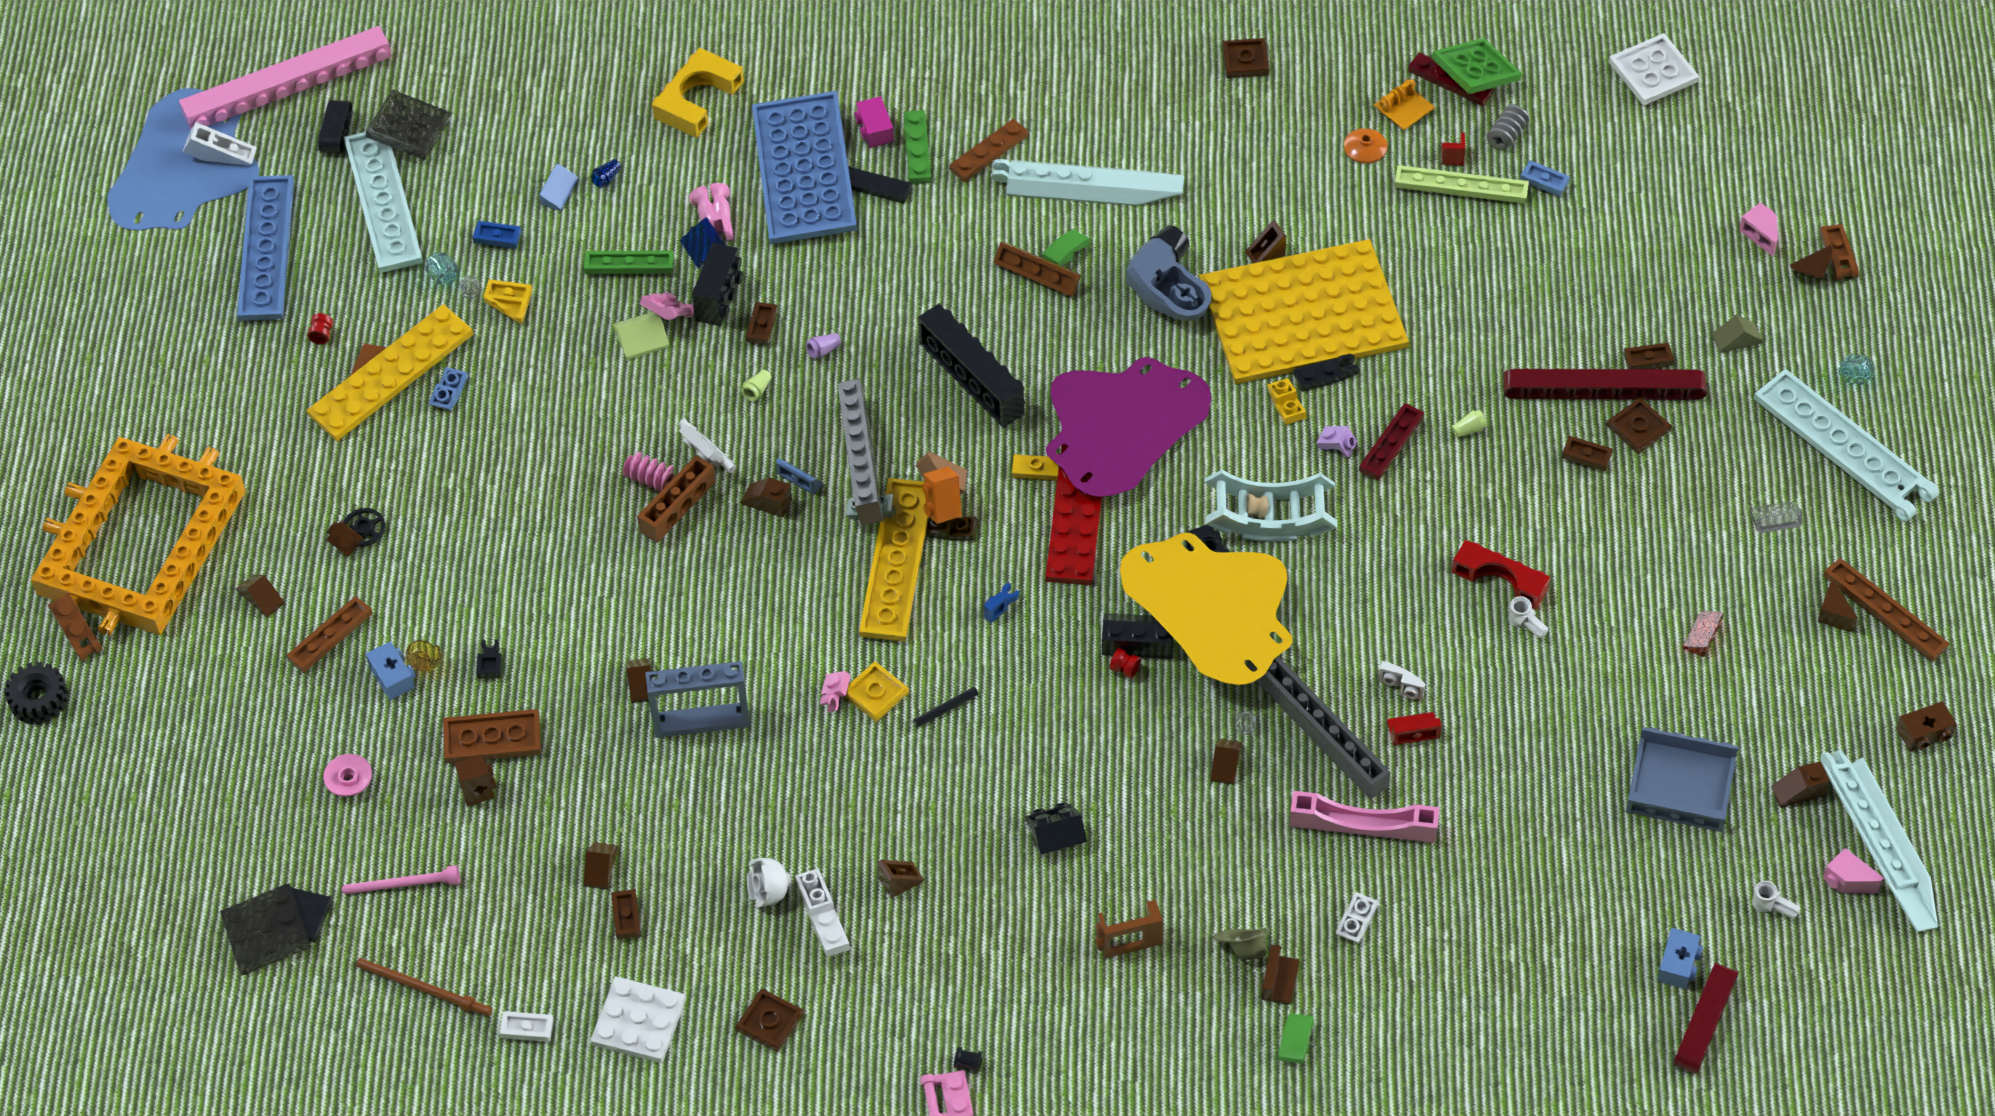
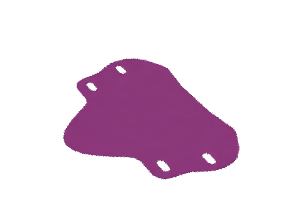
[1046,357,1211,497]

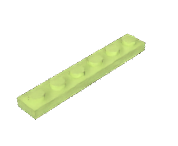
[1394,165,1529,204]

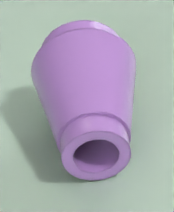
[806,333,841,359]

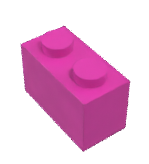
[854,96,894,148]

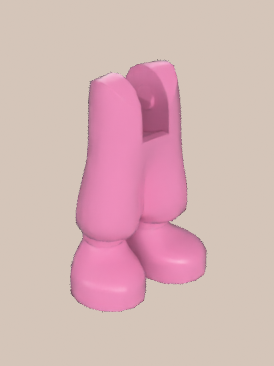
[689,183,733,244]

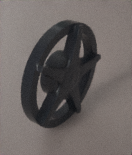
[344,508,386,547]

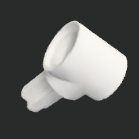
[1508,597,1548,638]
[1752,881,1800,919]

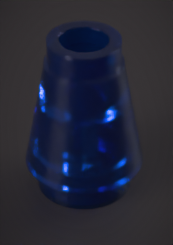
[591,159,622,188]

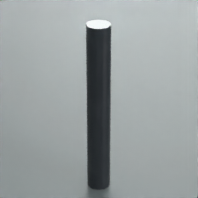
[913,687,978,728]

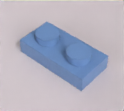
[1520,160,1570,197]

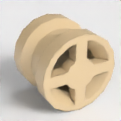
[1247,494,1268,519]

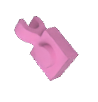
[820,671,851,712]

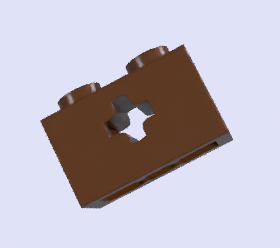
[1896,701,1957,751]
[454,754,497,807]

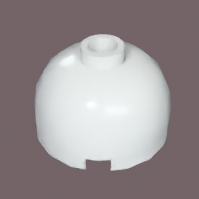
[747,858,791,907]

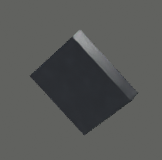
[268,886,333,943]

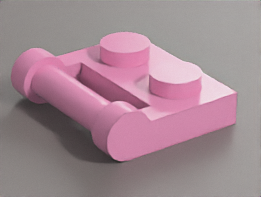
[639,292,695,320]
[920,1070,974,1116]

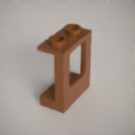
[1095,900,1163,958]

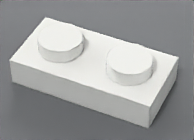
[499,1011,554,1042]

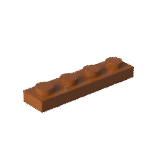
[949,118,1028,182]
[993,242,1081,296]
[286,596,373,673]

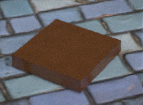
[1222,38,1270,78]
[1606,398,1672,454]
[735,988,804,1053]

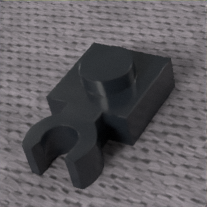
[476,639,502,679]

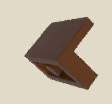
[1261,945,1300,1005]

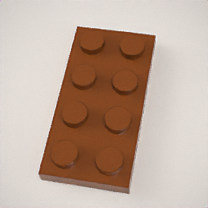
[443,709,541,763]

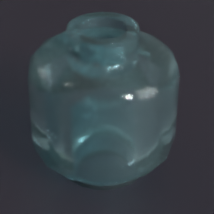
[425,252,459,285]
[1839,354,1874,385]

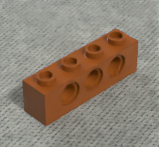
[637,455,716,543]

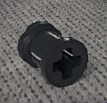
[953,1046,983,1074]

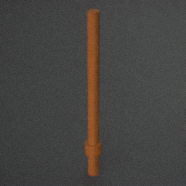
[356,958,492,1017]

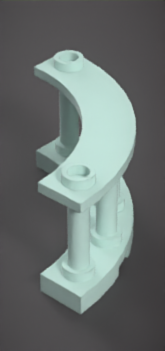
[1204,470,1337,542]

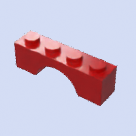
[1451,539,1550,610]

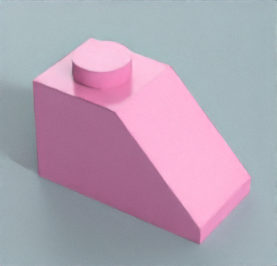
[1739,202,1778,256]
[1823,848,1884,893]

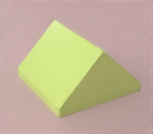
[613,312,669,360]

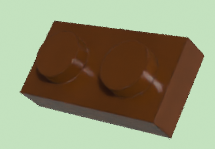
[746,302,778,345]
[1623,342,1674,369]
[1562,435,1613,472]
[611,889,641,940]

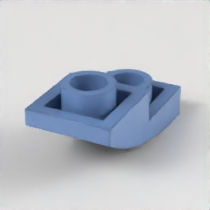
[429,367,468,411]

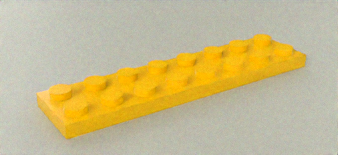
[306,304,474,441]
[859,478,929,642]

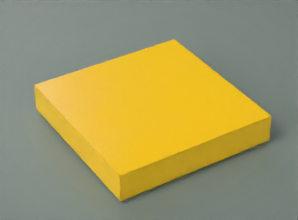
[844,661,909,722]

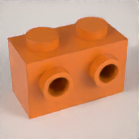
[922,467,962,524]

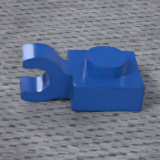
[984,583,1020,623]

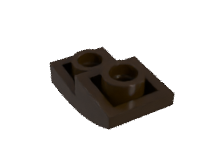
[926,516,979,541]

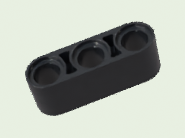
[318,100,353,154]

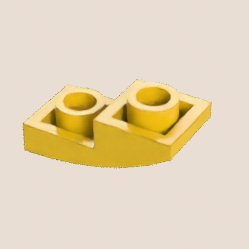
[1267,378,1307,425]

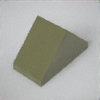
[1712,315,1763,353]

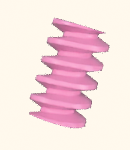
[623,452,674,491]

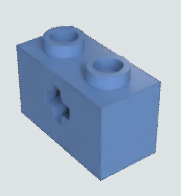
[365,641,416,700]
[1657,928,1703,989]

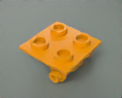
[1374,79,1435,130]

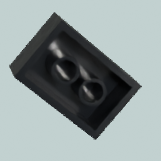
[692,243,744,326]

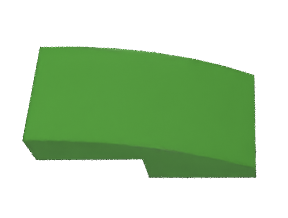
[1042,229,1090,266]
[1278,1013,1314,1064]

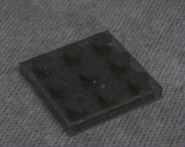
[365,89,452,160]
[220,883,311,976]

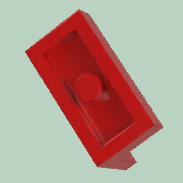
[1387,712,1442,746]

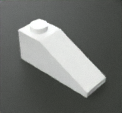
[183,122,257,166]

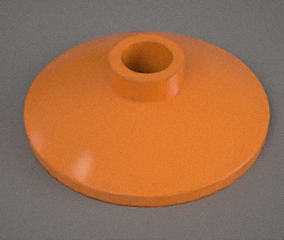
[1344,128,1387,164]

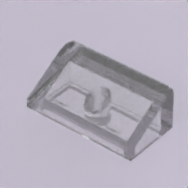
[1750,501,1802,533]

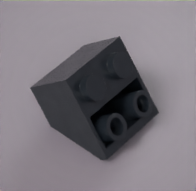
[1025,802,1087,855]

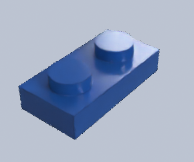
[472,221,521,249]

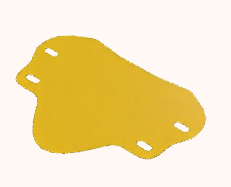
[1120,532,1293,685]

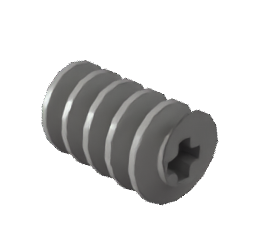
[1487,104,1530,150]

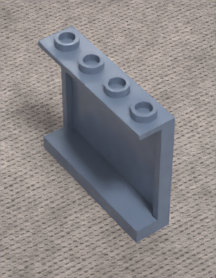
[1626,727,1739,832]

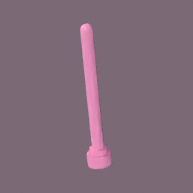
[342,865,460,894]

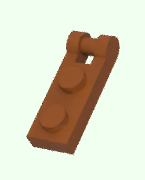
[1820,224,1859,281]
[47,593,103,661]

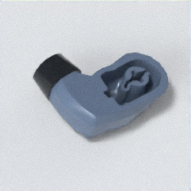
[1125,225,1211,321]

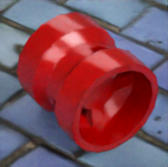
[307,313,334,344]
[1109,648,1141,679]

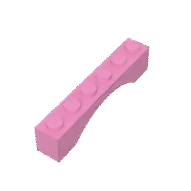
[1290,791,1440,843]

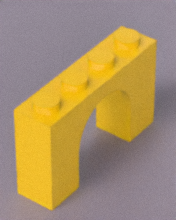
[652,48,744,138]

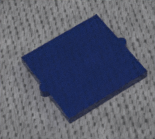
[679,217,725,268]

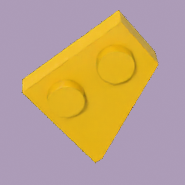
[483,279,533,324]

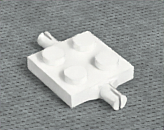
[678,419,736,473]

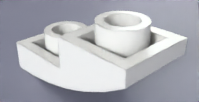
[1379,661,1425,700]
[1336,892,1379,944]

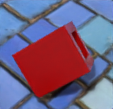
[1441,132,1466,165]

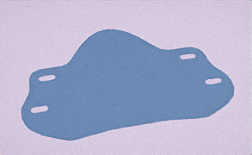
[107,88,259,230]

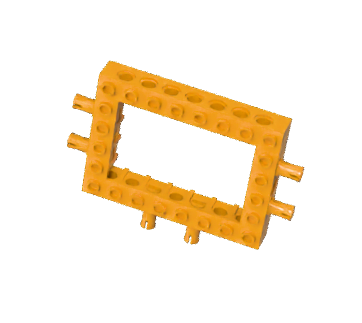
[31,434,246,636]

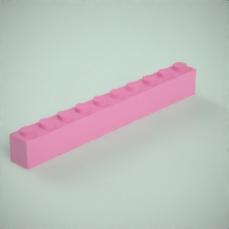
[179,26,392,130]

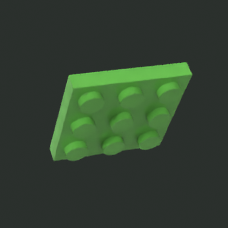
[1431,38,1522,94]

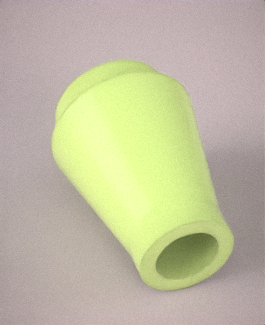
[741,370,772,401]
[1451,410,1487,438]

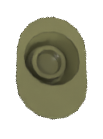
[1213,928,1270,960]

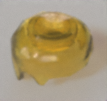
[406,640,443,672]

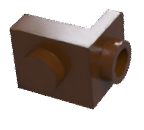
[326,520,363,556]

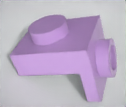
[1316,426,1357,457]

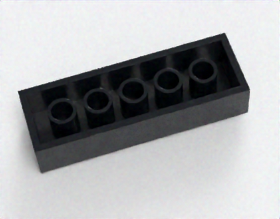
[918,303,1025,428]

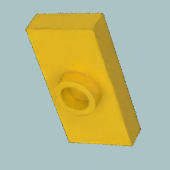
[1012,454,1059,481]

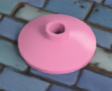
[323,754,372,797]

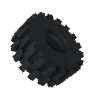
[4,662,69,725]

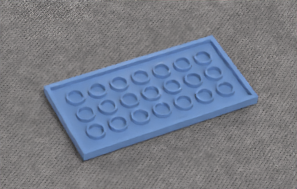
[752,91,857,244]

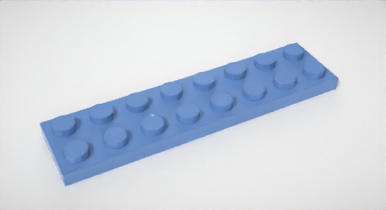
[237,175,294,321]

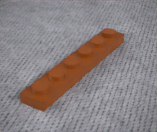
[1823,558,1950,662]

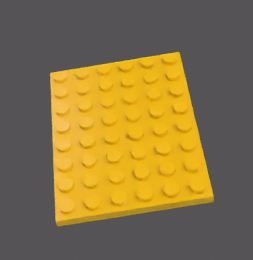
[1199,239,1409,384]

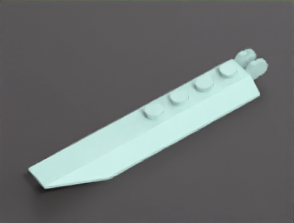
[991,159,1184,206]
[1820,750,1938,932]

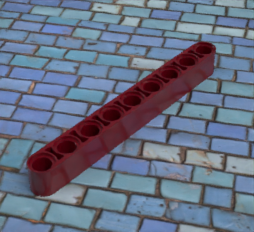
[1503,369,1707,400]

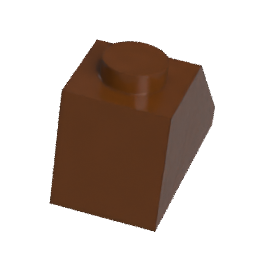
[741,478,792,518]
[1771,761,1830,808]

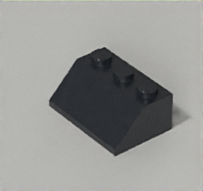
[1102,613,1174,659]

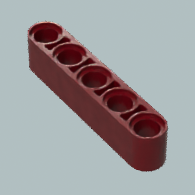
[1673,962,1739,1074]

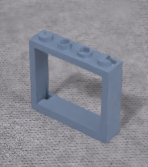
[646,661,750,738]

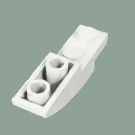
[795,868,850,957]

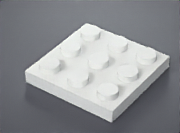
[1609,33,1699,106]
[590,976,686,1063]

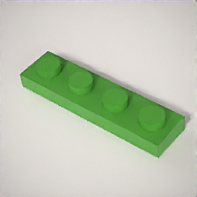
[903,110,931,184]
[584,250,674,274]

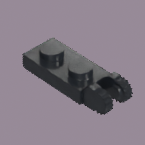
[1293,353,1360,392]

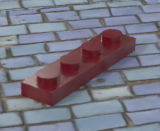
[1408,52,1494,106]
[1359,403,1425,481]

